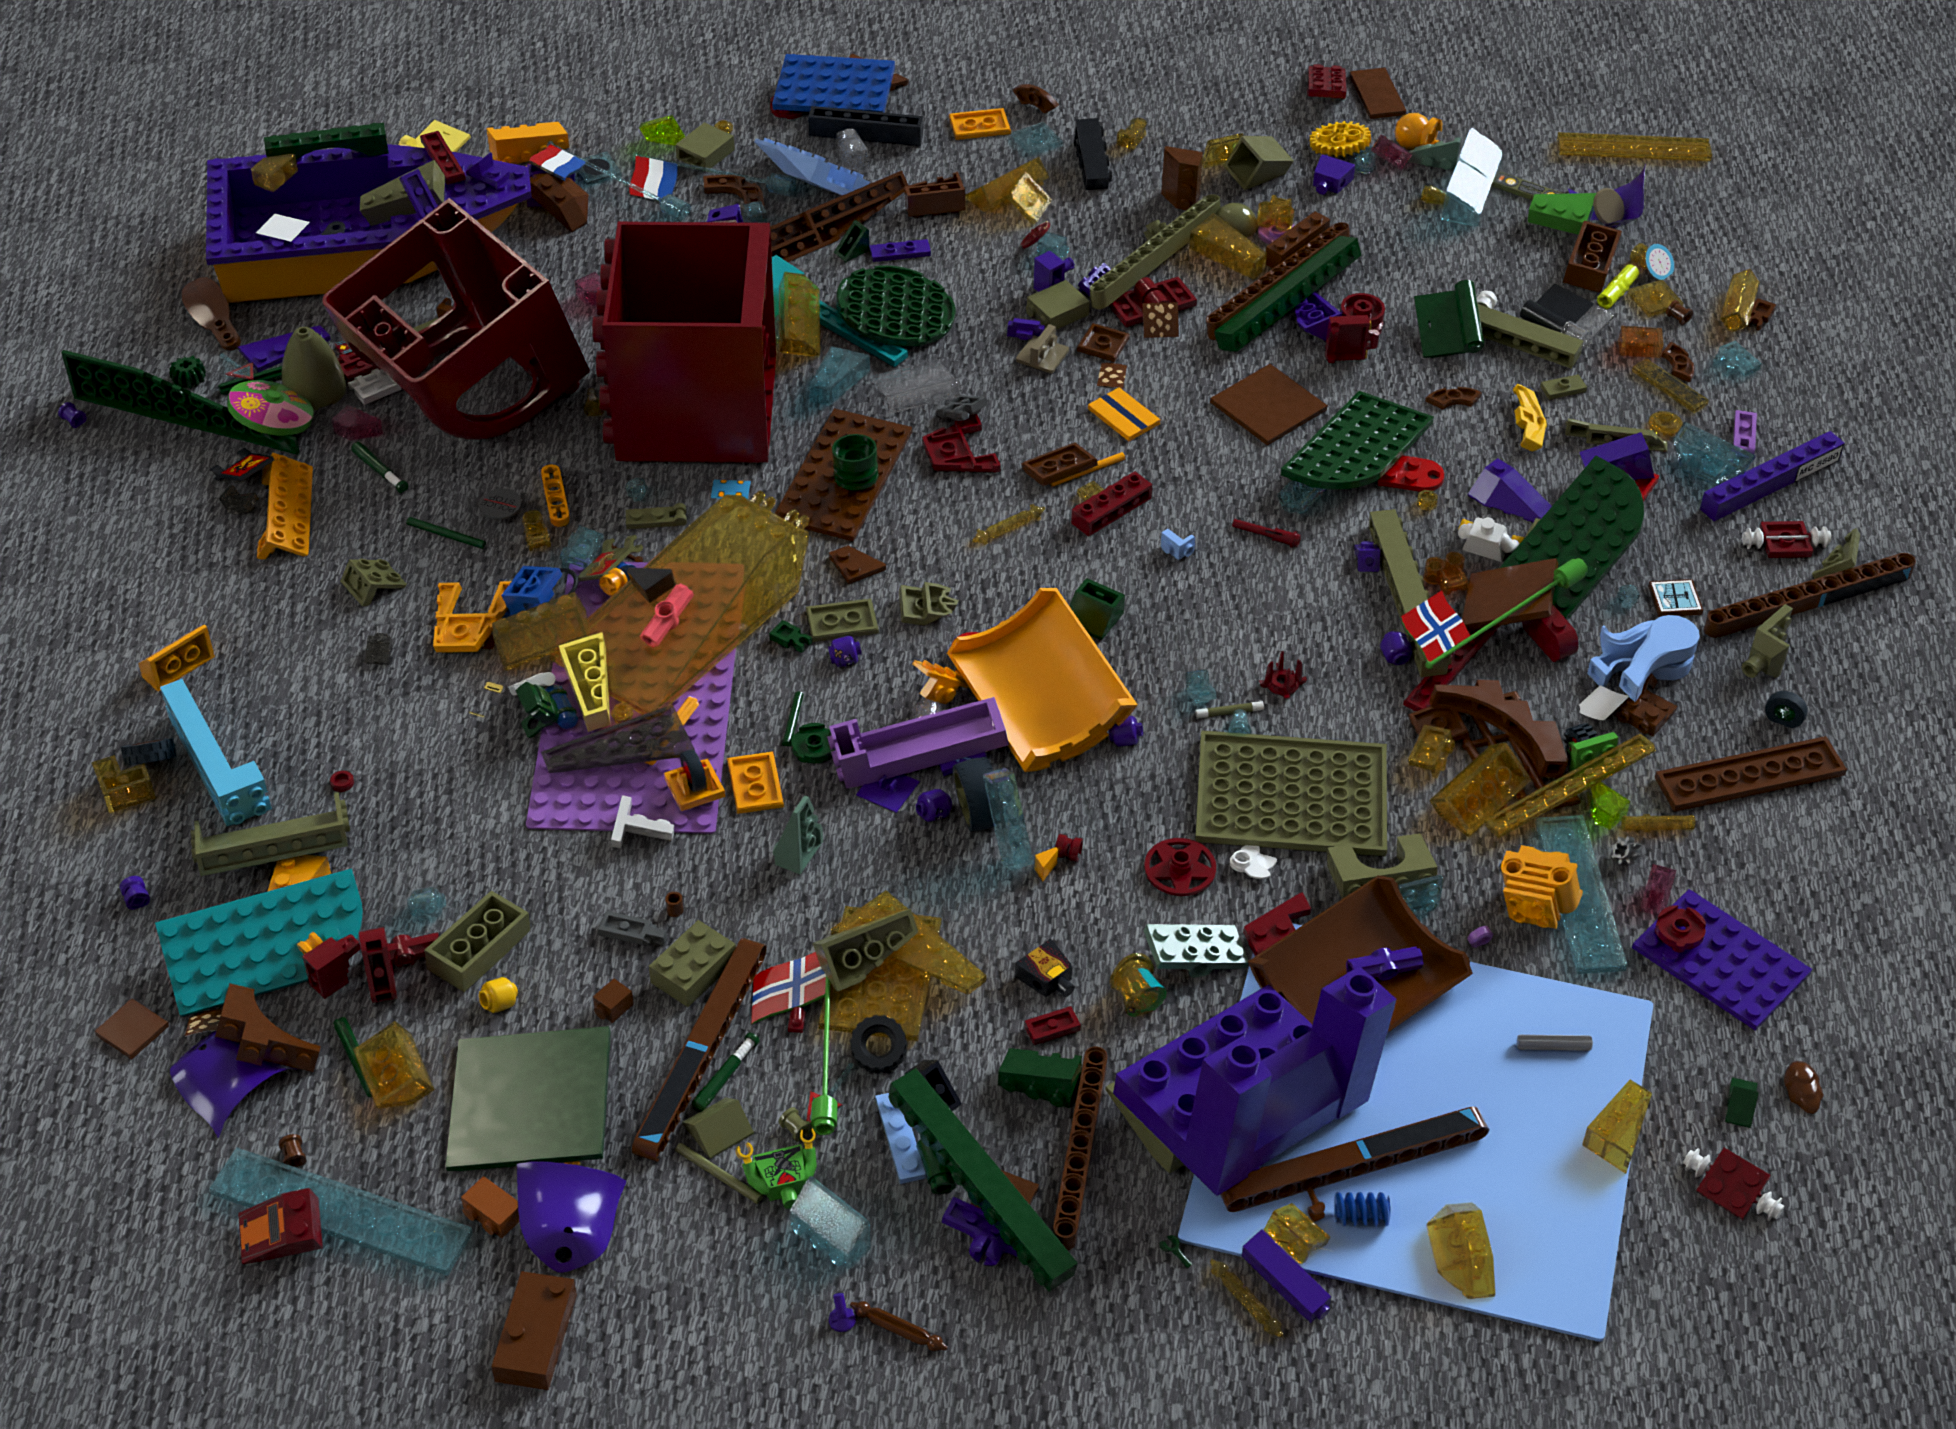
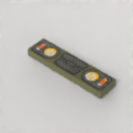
[1491,171,1564,200]

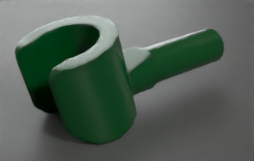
[1159,1235,1192,1268]

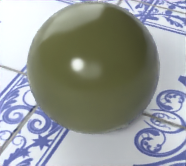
[1212,203,1258,239]

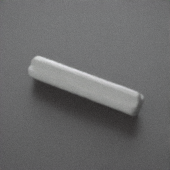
[1517,1034,1593,1051]

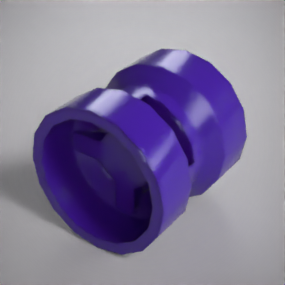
[119,876,150,910]

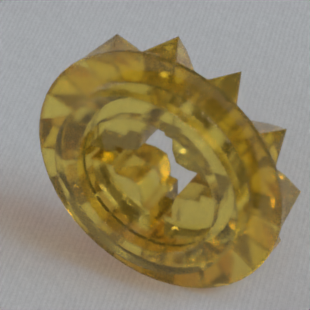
[1648,411,1683,437]

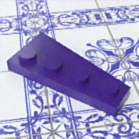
[238,325,331,372]

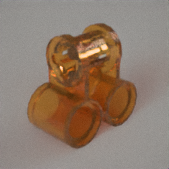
[1423,552,1468,596]

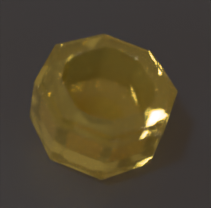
[1417,490,1438,510]

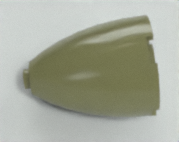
[282,327,346,410]

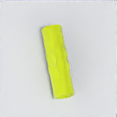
[1597,264,1639,309]

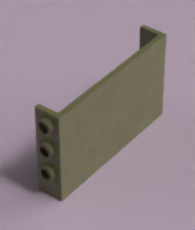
[191,792,350,876]

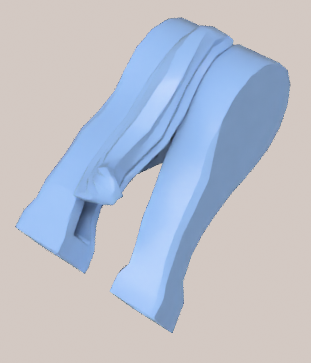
[1587,615,1700,702]

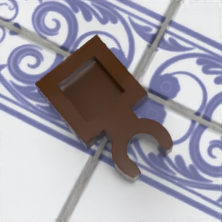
[1746,298,1776,331]

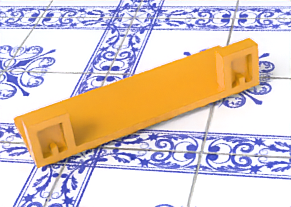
[257,453,313,560]

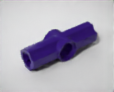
[1346,947,1423,981]

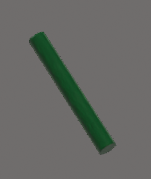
[782,691,804,747]

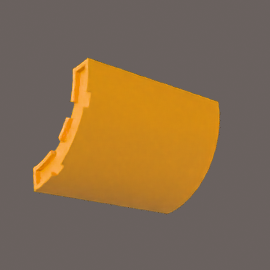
[947,588,1138,772]

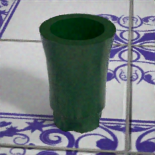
[916,1139,957,1194]

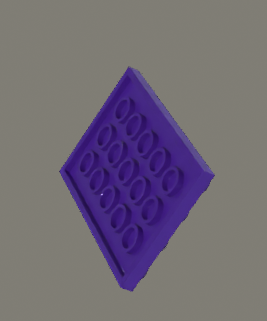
[1632,889,1812,1031]

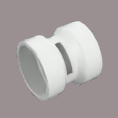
[1477,291,1497,309]

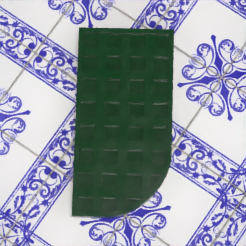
[1280,391,1434,489]
[1500,456,1644,620]

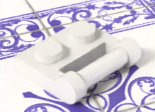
[508,672,556,695]

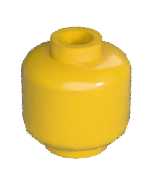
[479,977,518,1013]

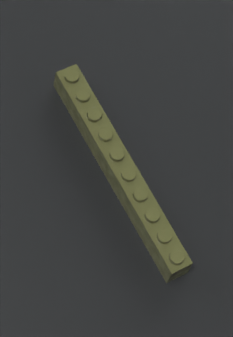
[1368,509,1452,677]

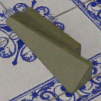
[1565,418,1667,452]

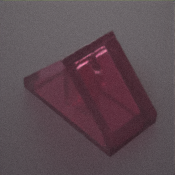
[1371,134,1412,171]
[1640,864,1677,916]

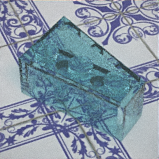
[809,346,870,406]

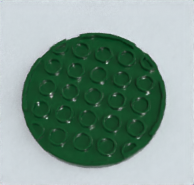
[836,265,956,346]

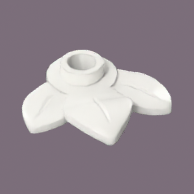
[1230,845,1277,879]

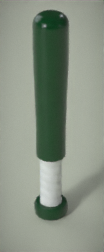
[351,442,409,493]
[691,1032,760,1112]

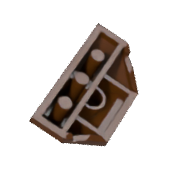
[530,173,589,232]

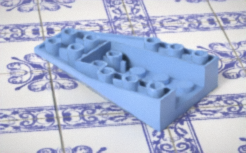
[755,138,870,196]

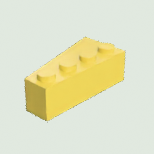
[559,632,610,732]

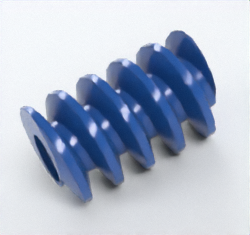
[1334,1192,1391,1226]

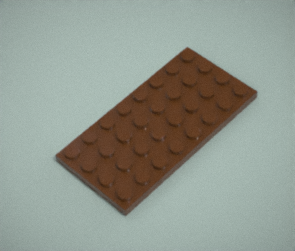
[773,408,912,541]

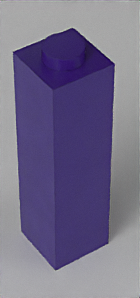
[1242,1229,1331,1323]

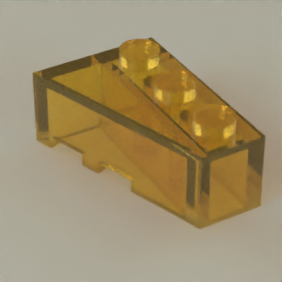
[1582,1079,1652,1174]

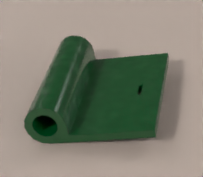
[1414,280,1484,358]

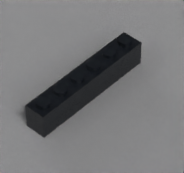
[808,106,923,146]

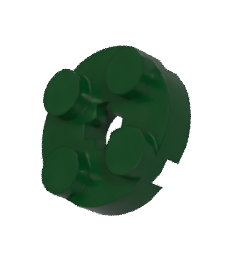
[791,723,835,763]

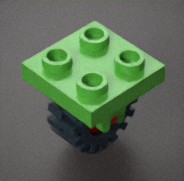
[1564,723,1619,784]

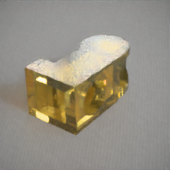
[1117,118,1147,150]

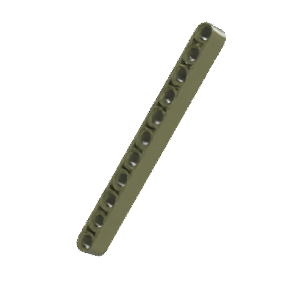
[1089,194,1221,309]

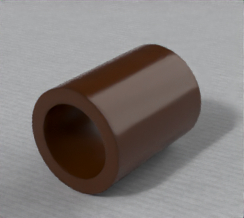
[665,892,684,917]

